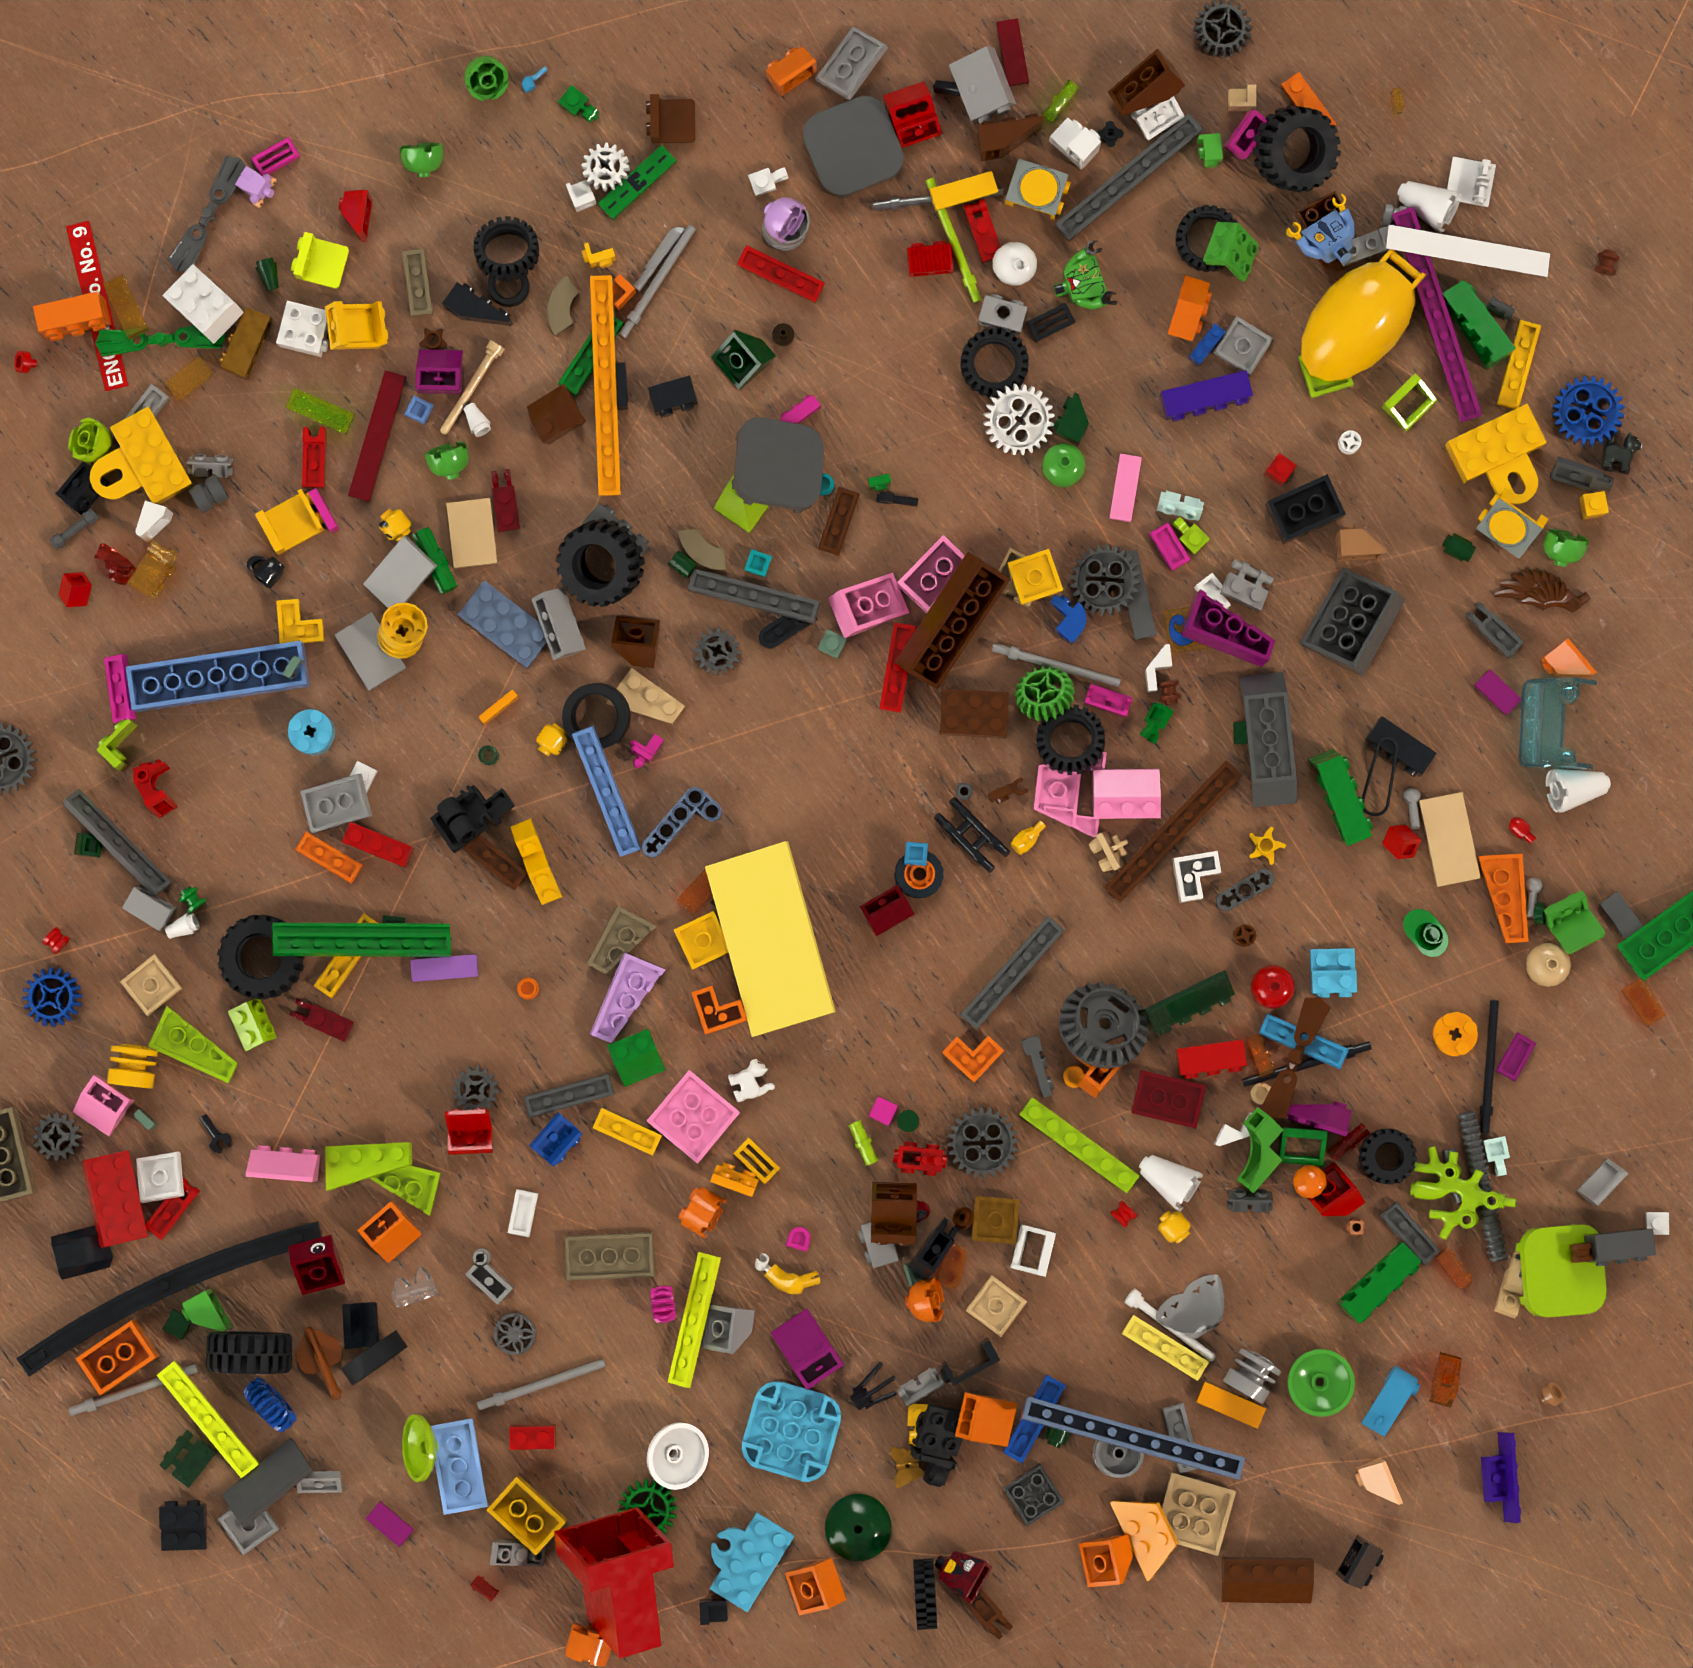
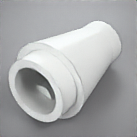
[463,403,491,437]
[165,913,200,939]

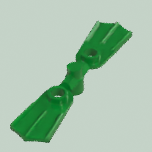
[95,326,226,357]

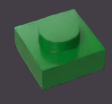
[868,473,891,492]

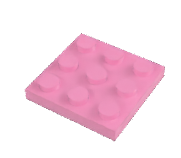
[647,1070,740,1164]

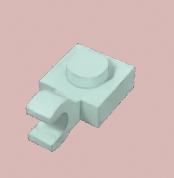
[1483,1136,1510,1177]

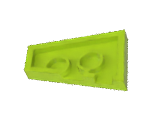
[371,1165,441,1216]

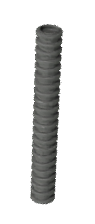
[1457,1111,1508,1262]

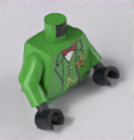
[1053,240,1118,310]

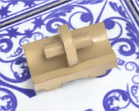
[1089,830,1128,872]

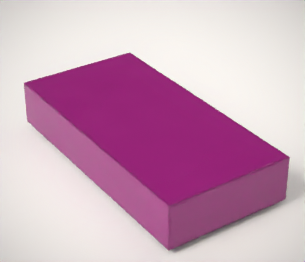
[1474,669,1522,716]
[1495,1032,1536,1082]
[365,1501,414,1547]

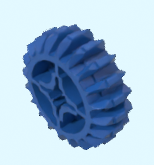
[22,967,83,1027]
[244,1377,297,1432]

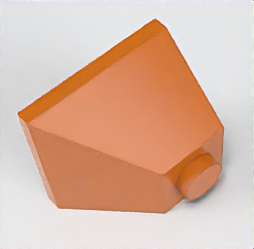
[1541,638,1596,679]
[1078,1534,1133,1587]

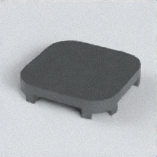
[803,96,904,199]
[731,418,824,513]

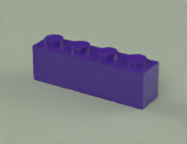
[1160,370,1253,422]

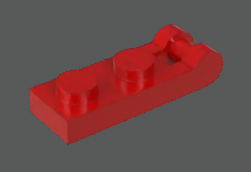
[963,198,1001,263]
[145,1177,201,1240]

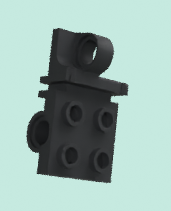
[430,785,515,853]
[910,1403,963,1487]

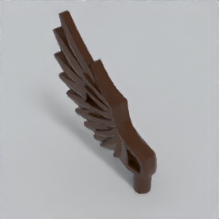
[1494,569,1591,613]

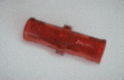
[1327,1123,1370,1161]

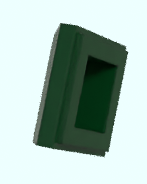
[1233,722,1248,745]
[74,833,102,858]

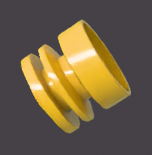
[377,603,428,659]
[106,1044,158,1089]

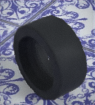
[487,273,530,307]

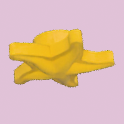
[1249,827,1286,865]

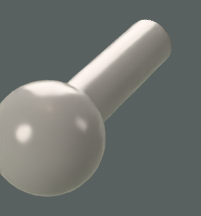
[1403,788,1421,829]
[1525,877,1543,919]

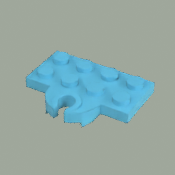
[709,1511,794,1612]

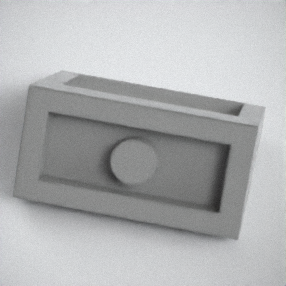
[1576,1158,1628,1206]

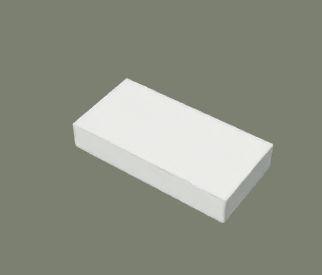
[507,1189,539,1237]

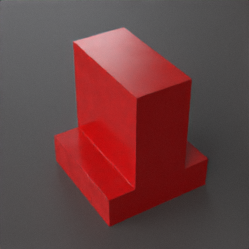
[554,1507,674,1659]

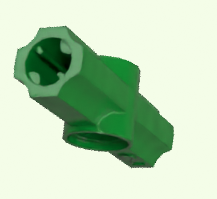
[412,527,458,595]

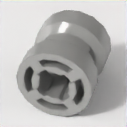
[1382,204,1408,226]

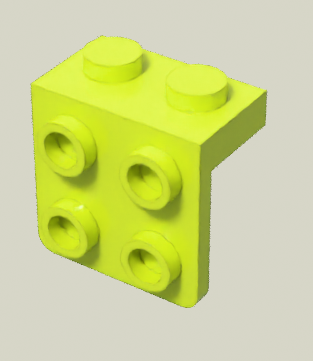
[291,232,349,289]

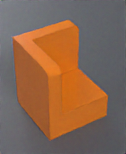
[612,274,636,311]

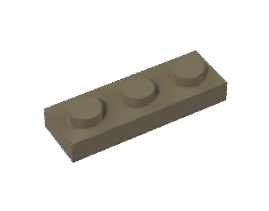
[402,249,433,317]

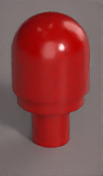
[1509,817,1536,844]

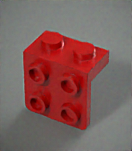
[445,1108,493,1155]

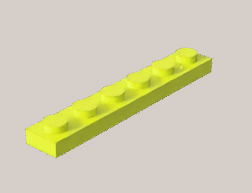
[668,1252,721,1388]
[157,1360,259,1478]

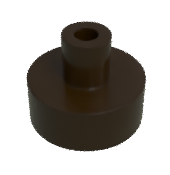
[772,323,794,346]

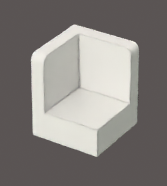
[566,180,597,212]

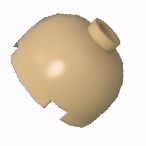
[1526,943,1571,987]

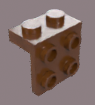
[646,94,695,143]

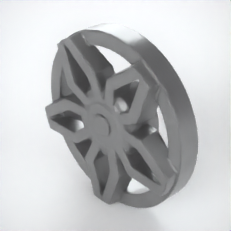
[494,1313,536,1355]

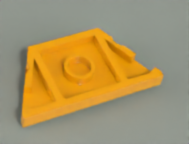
[1110,1500,1179,1581]

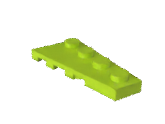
[148,1006,239,1083]
[325,1142,412,1191]

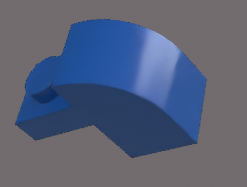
[1049,595,1086,645]

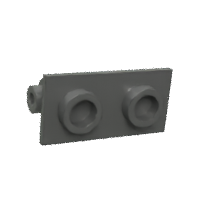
[1227,1188,1273,1213]

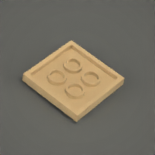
[1161,1472,1236,1556]

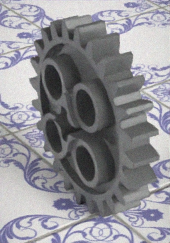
[1070,544,1142,616]
[0,723,37,795]
[947,1107,1019,1179]

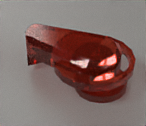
[94,543,136,585]

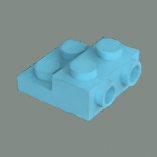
[1309,948,1357,998]

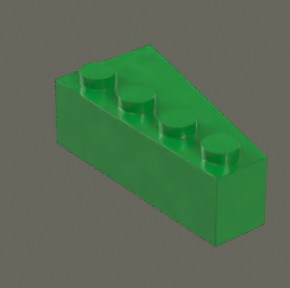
[1442,280,1516,370]
[1309,749,1373,846]
[1336,1241,1421,1324]

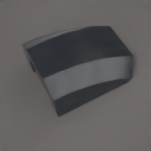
[51,1226,113,1280]

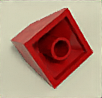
[338,190,373,242]
[1307,1162,1366,1217]

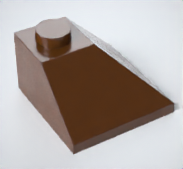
[527,384,586,444]
[611,616,660,668]

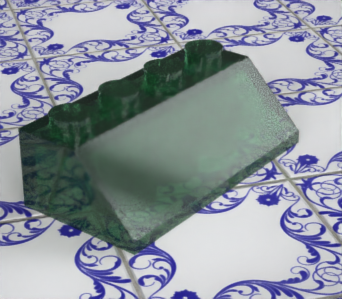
[1143,970,1235,1036]

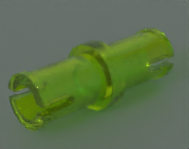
[1042,80,1080,123]

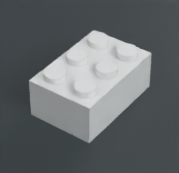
[162,264,244,344]

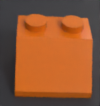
[766,46,817,96]
[785,1558,847,1616]

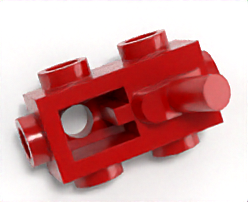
[893,1141,947,1176]

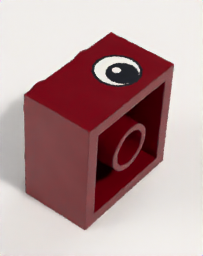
[288,1234,345,1295]

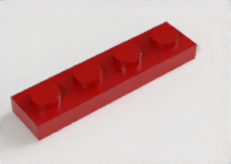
[737,245,825,304]
[879,622,916,713]

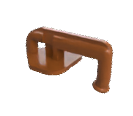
[295,1327,343,1400]

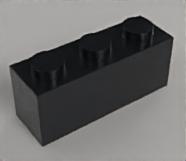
[1365,716,1437,777]

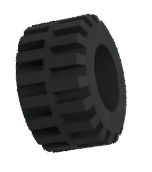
[1358,1129,1417,1185]

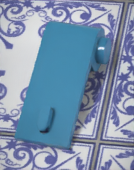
[1361,1365,1420,1437]

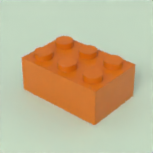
[33,292,111,341]
[75,1319,160,1395]

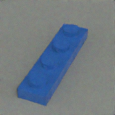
[1003,1374,1066,1463]

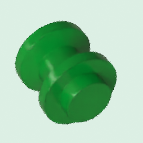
[179,886,207,914]

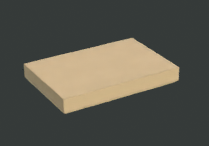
[446,498,498,569]

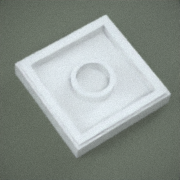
[136,1151,184,1203]

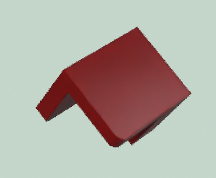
[59,572,92,608]
[1383,825,1421,859]

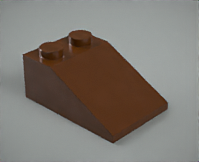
[1108,49,1185,116]

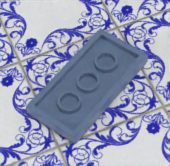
[458,580,547,669]

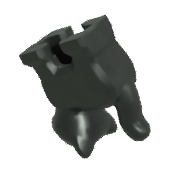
[1602,432,1642,475]

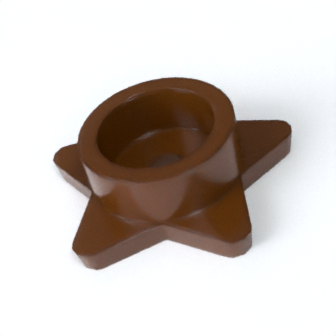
[419,328,447,350]

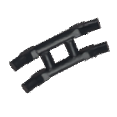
[934,797,1010,873]

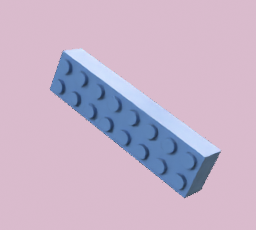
[126,641,310,713]

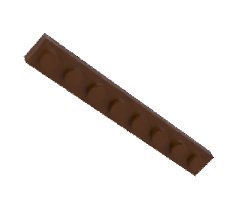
[1104,761,1242,903]

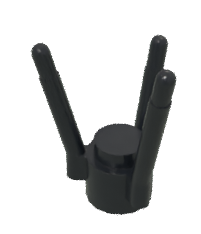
[850,1362,897,1410]

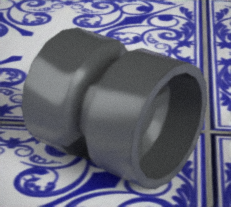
[188,474,229,513]

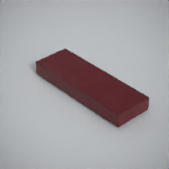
[996,18,1029,87]

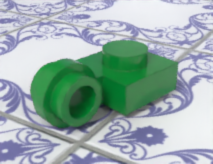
[558,85,599,123]

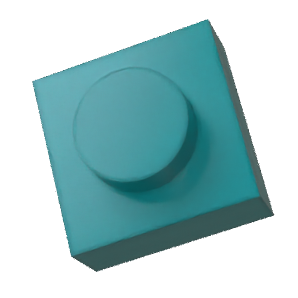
[744,549,772,578]

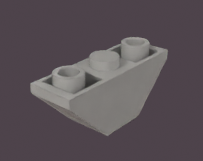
[490,1539,546,1566]

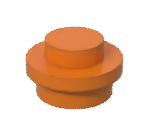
[517,978,539,1000]

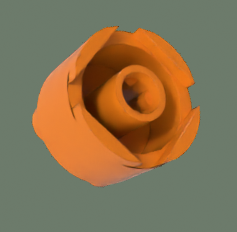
[678,1187,727,1239]
[565,1623,612,1667]

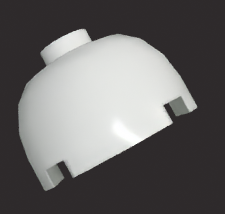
[993,242,1037,286]

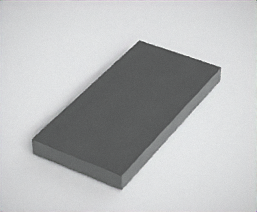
[222,1438,313,1528]

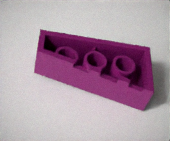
[1181,589,1275,667]

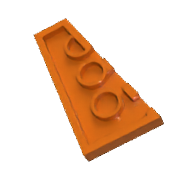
[1477,854,1528,943]

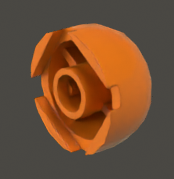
[905,1277,944,1323]

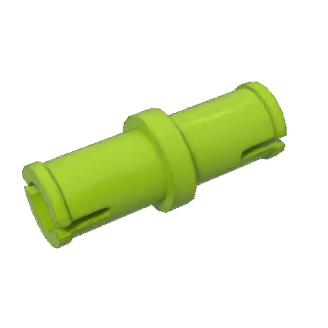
[848,1120,878,1166]

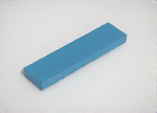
[1258,1013,1349,1070]

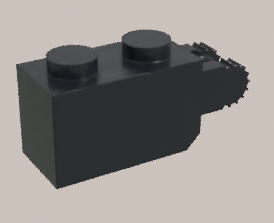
[908,1217,959,1279]

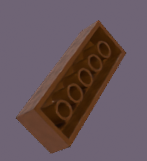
[895,552,1011,689]

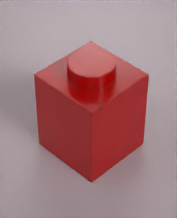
[1264,453,1297,487]

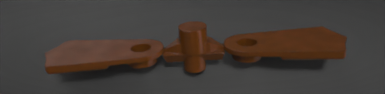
[1260,997,1331,1119]

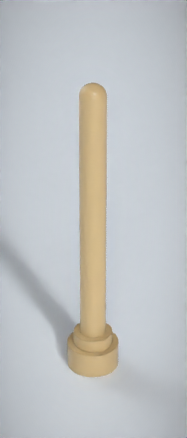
[440,340,505,435]

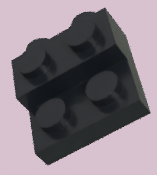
[159,1500,207,1551]

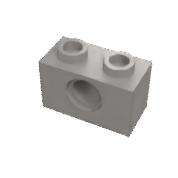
[978,294,1027,336]

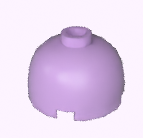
[764,197,806,243]

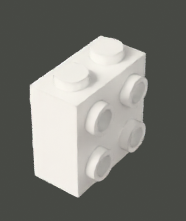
[276,301,329,357]

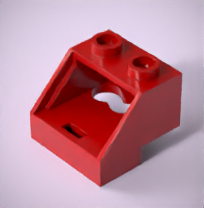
[883,81,942,148]

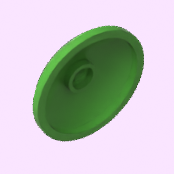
[1287,1349,1355,1417]

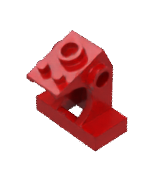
[133,759,178,819]

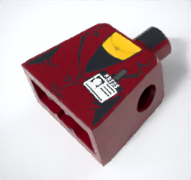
[935,1551,992,1604]

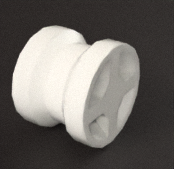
[1338,430,1362,455]

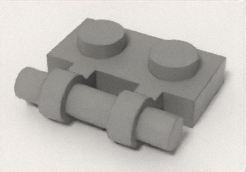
[1220,559,1274,612]

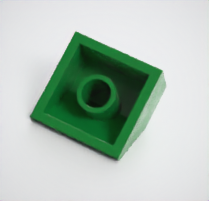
[607,1029,666,1087]

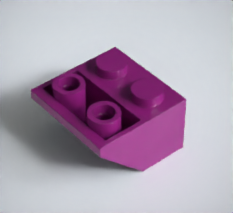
[415,349,463,394]

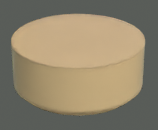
[1250,1083,1271,1105]

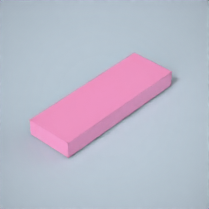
[1109,454,1142,523]

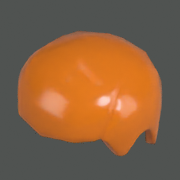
[1293,1165,1327,1198]

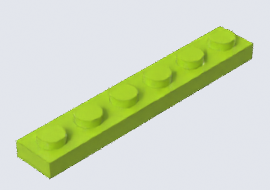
[1019,1097,1140,1194]

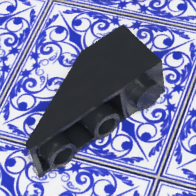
[442,282,512,326]

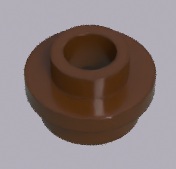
[953,1207,974,1229]

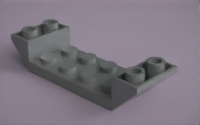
[1239,672,1297,808]

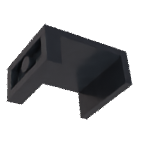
[940,1338,1000,1386]

